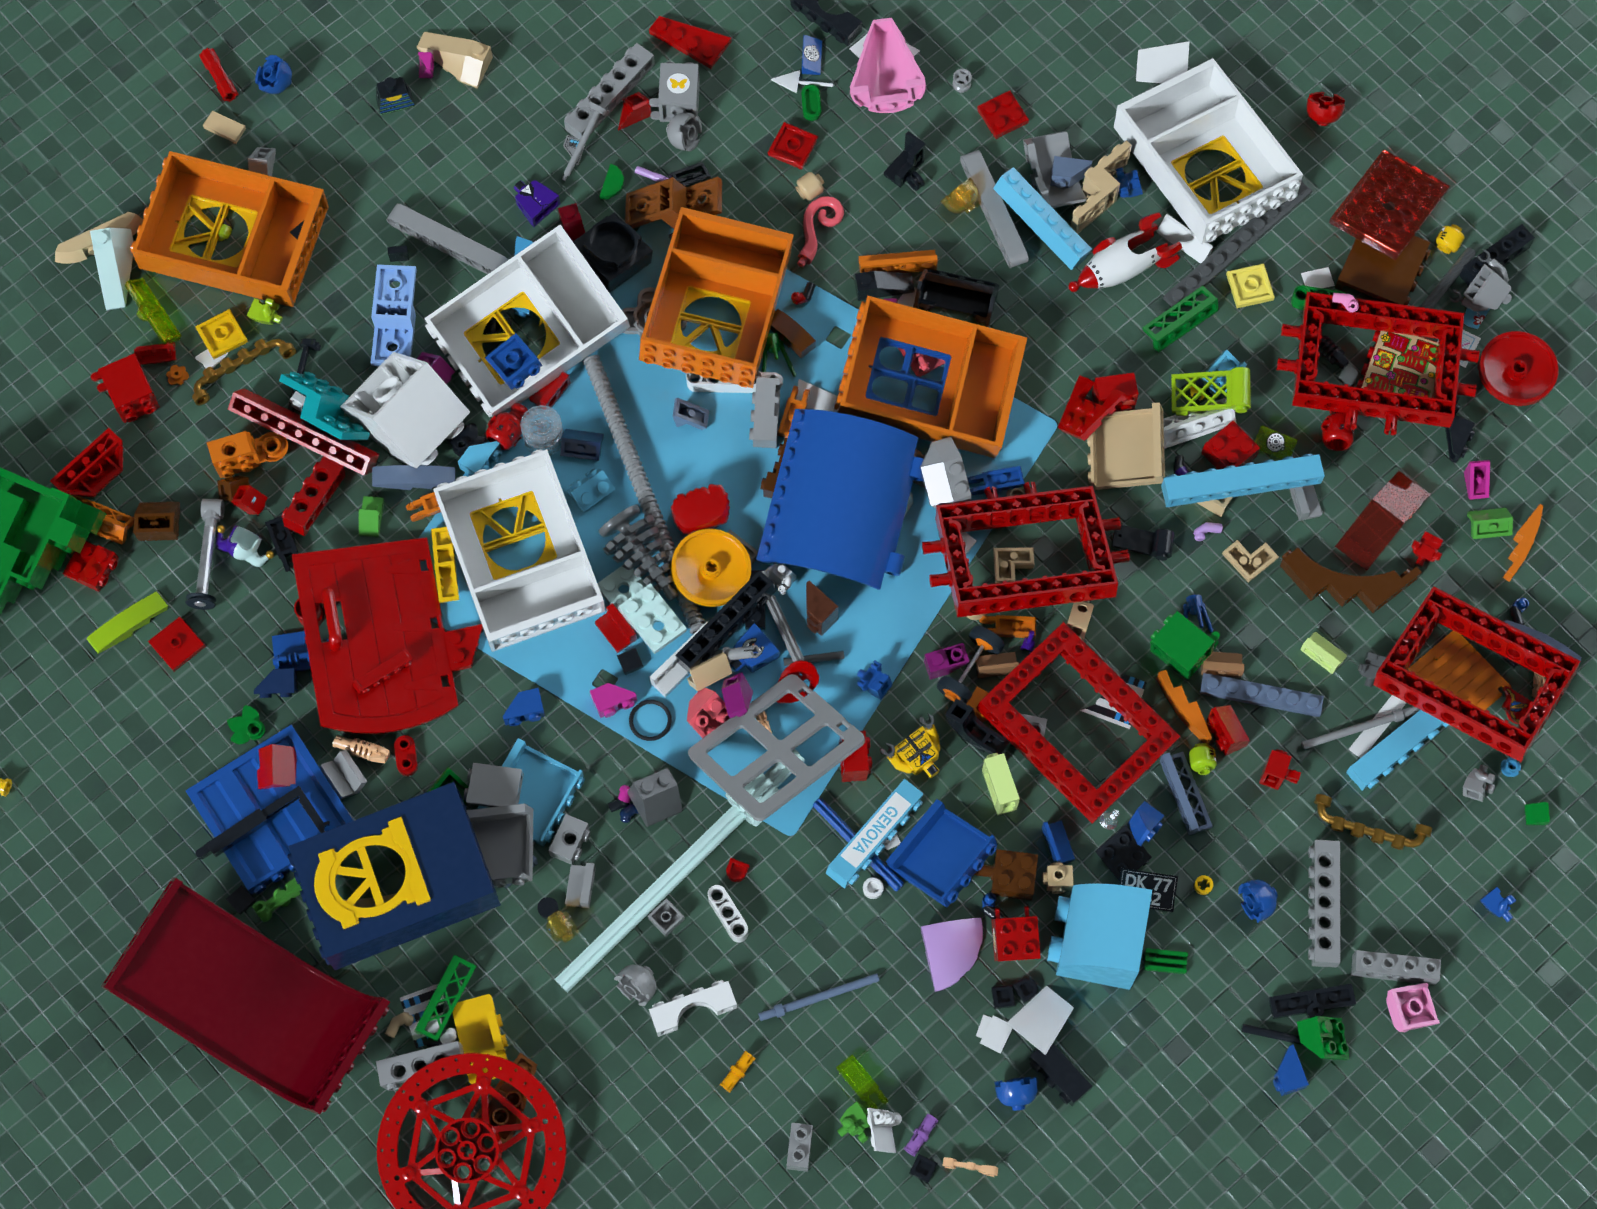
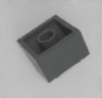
[627,768,683,827]

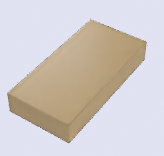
[203,111,246,144]

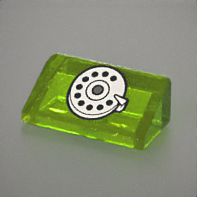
[1254,426,1298,459]

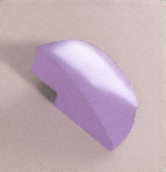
[921,918,983,992]

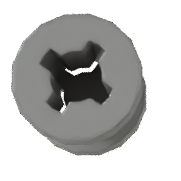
[953,69,972,93]

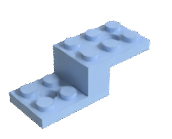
[371,265,417,366]

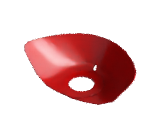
[776,660,820,703]

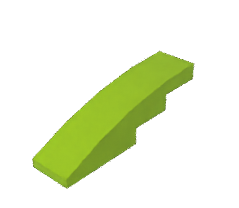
[87,591,168,654]

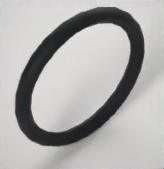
[629,700,672,741]

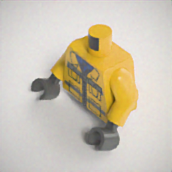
[880,713,940,778]

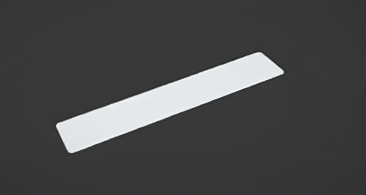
[1349,695,1406,758]

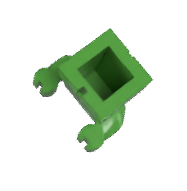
[837,1102,870,1143]

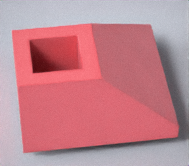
[687,688,730,739]

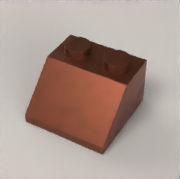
[806,581,838,636]

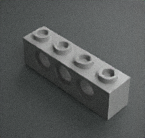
[1351,950,1441,985]
[376,1041,464,1091]

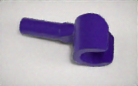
[1020,631,1035,653]

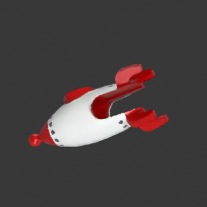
[1068,212,1182,292]

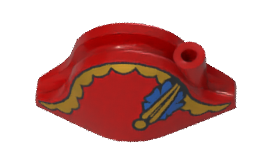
[1501,686,1532,725]

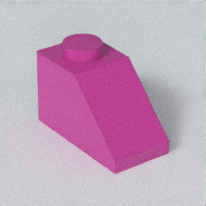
[417,352,455,384]

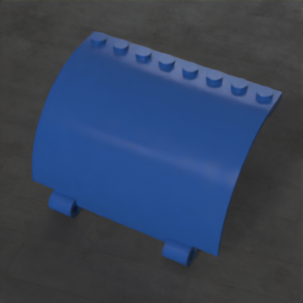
[756,409,924,590]

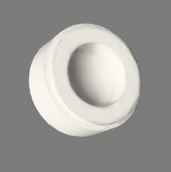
[863,877,884,899]

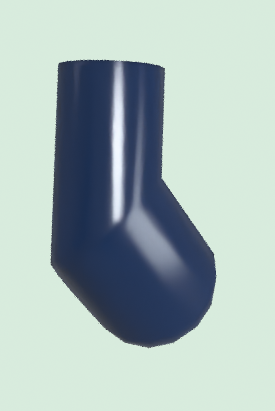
[620,803,639,823]

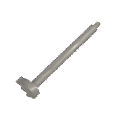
[562,101,607,181]

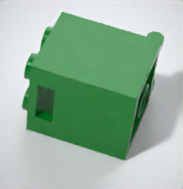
[1150,611,1220,681]

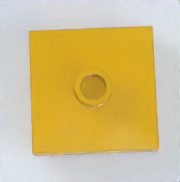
[195,309,248,360]

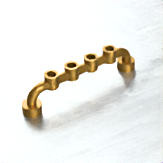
[192,339,296,405]
[1314,794,1432,850]

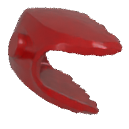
[671,484,730,535]

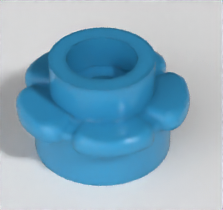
[1501,757,1521,777]

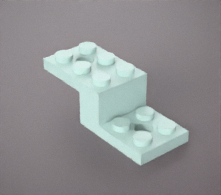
[597,564,687,654]

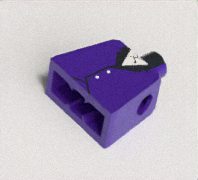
[514,180,560,227]

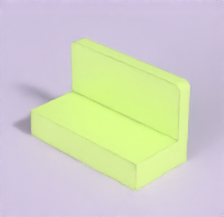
[1300,632,1347,674]

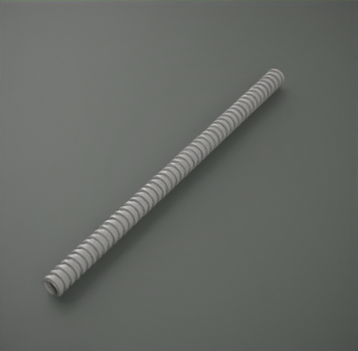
[583,355,705,634]

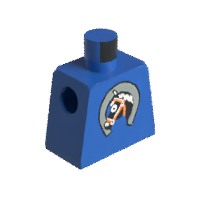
[729,623,780,673]

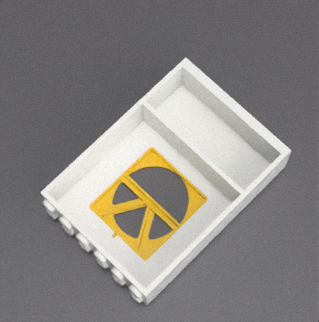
[1114,58,1303,245]
[424,225,630,418]
[433,449,605,652]

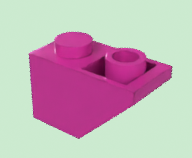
[590,683,637,718]

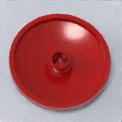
[1478,331,1559,406]

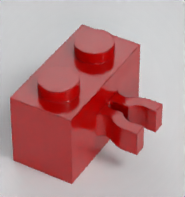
[1259,749,1301,790]

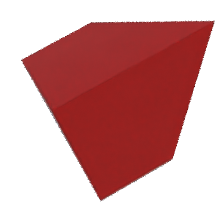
[618,92,651,131]

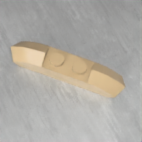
[55,212,144,264]

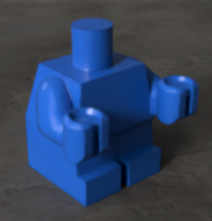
[1116,167,1143,198]
[857,660,893,700]
[1479,887,1516,922]

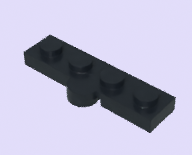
[1269,984,1356,1019]

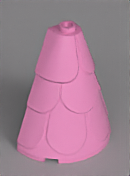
[850,18,926,113]

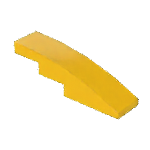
[431,527,459,603]

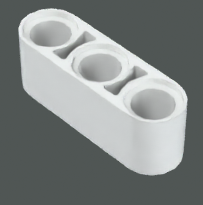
[708,885,748,942]

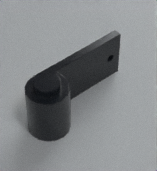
[1111,525,1175,561]

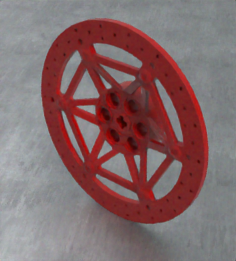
[377,1053,567,1209]

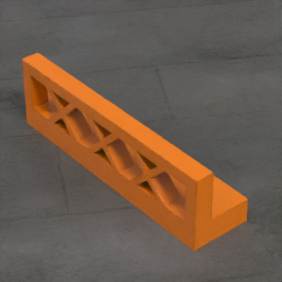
[858,250,938,273]
[73,496,134,544]

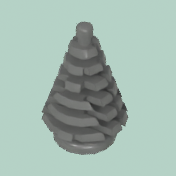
[598,504,678,601]

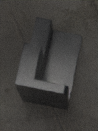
[884,131,926,188]

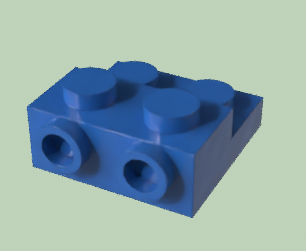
[485,333,542,390]

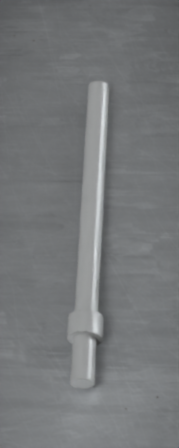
[1301,706,1419,749]

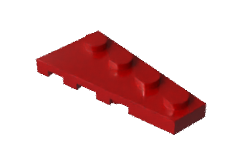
[649,16,732,69]

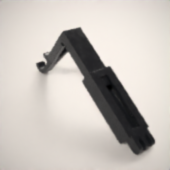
[196,786,330,859]

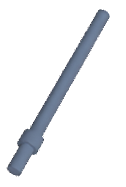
[758,973,879,1021]

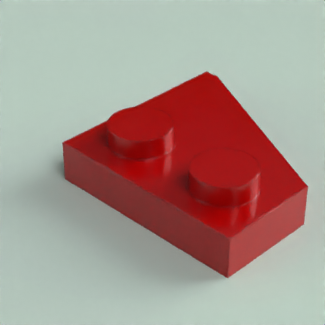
[444,624,483,672]

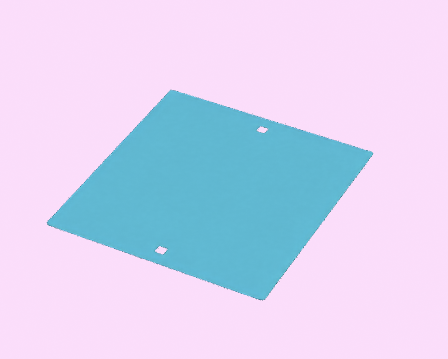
[419,219,1057,836]

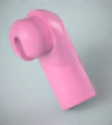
[1332,293,1359,312]

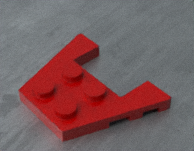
[1058,375,1129,441]

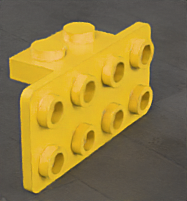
[452,994,508,1084]

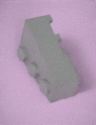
[749,377,780,448]

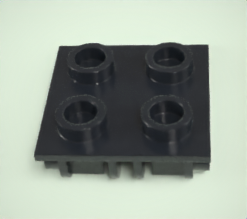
[1095,825,1152,882]

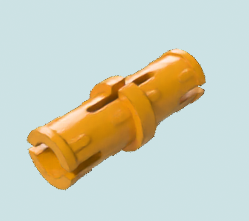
[719,1051,756,1093]

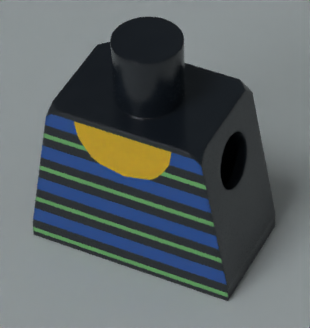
[376,77,415,115]

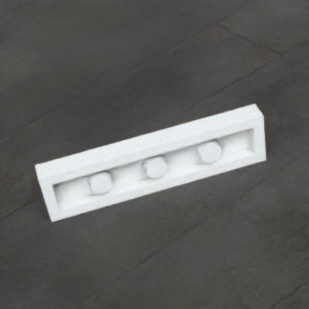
[1164,398,1237,449]
[650,622,708,697]

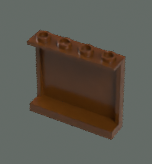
[1335,216,1431,305]

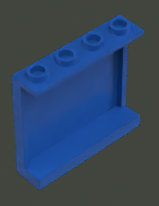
[886,799,998,908]

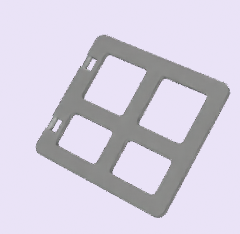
[688,674,865,821]

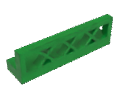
[1142,285,1219,353]
[414,955,476,1041]

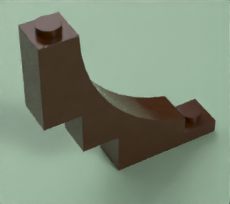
[1280,548,1422,614]

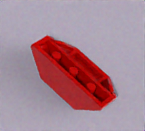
[50,428,123,497]

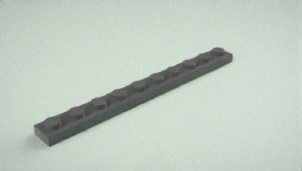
[1163,181,1312,307]

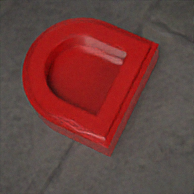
[726,858,750,882]

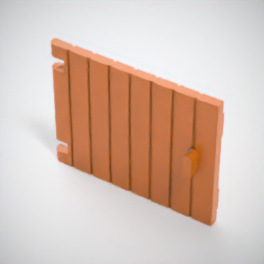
[1408,631,1512,710]

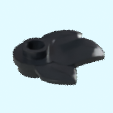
[448,423,486,457]

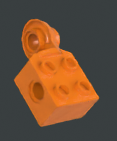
[207,431,288,478]

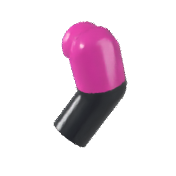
[608,785,631,813]

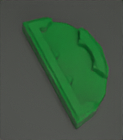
[600,163,624,200]

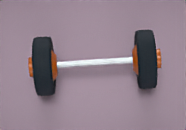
[937,625,1005,704]

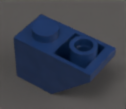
[254,668,298,698]

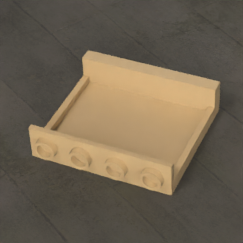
[1087,402,1165,490]

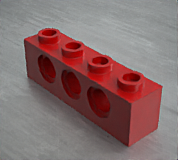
[282,456,345,536]

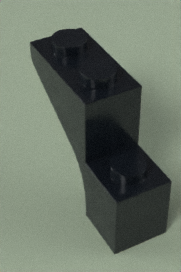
[1445,396,1475,463]

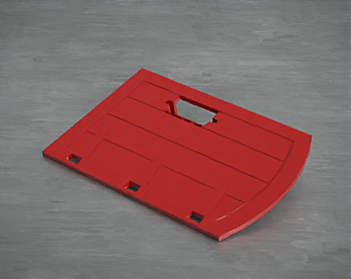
[292,537,458,733]

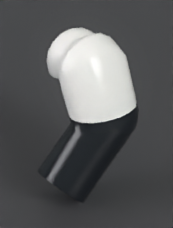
[427,1028,457,1047]

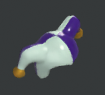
[215,525,274,567]

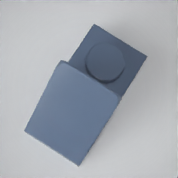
[673,398,709,430]

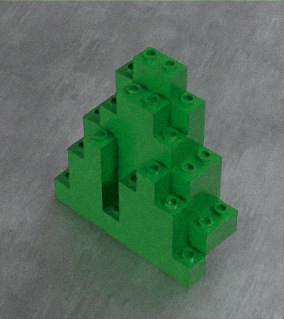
[0,467,106,615]

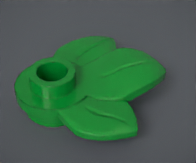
[227,705,265,745]

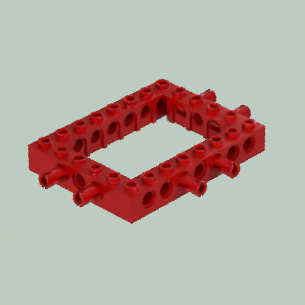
[1277,292,1480,435]
[922,482,1130,617]

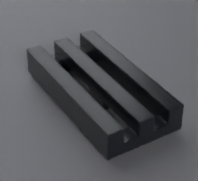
[669,162,712,187]

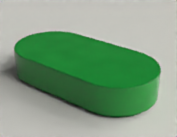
[801,85,821,121]

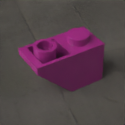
[924,643,970,680]
[721,672,753,718]

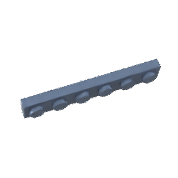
[1199,673,1324,717]

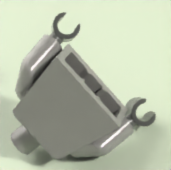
[1449,249,1512,312]

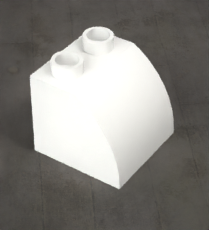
[340,352,470,468]

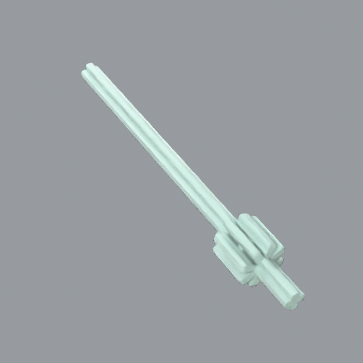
[555,749,805,993]

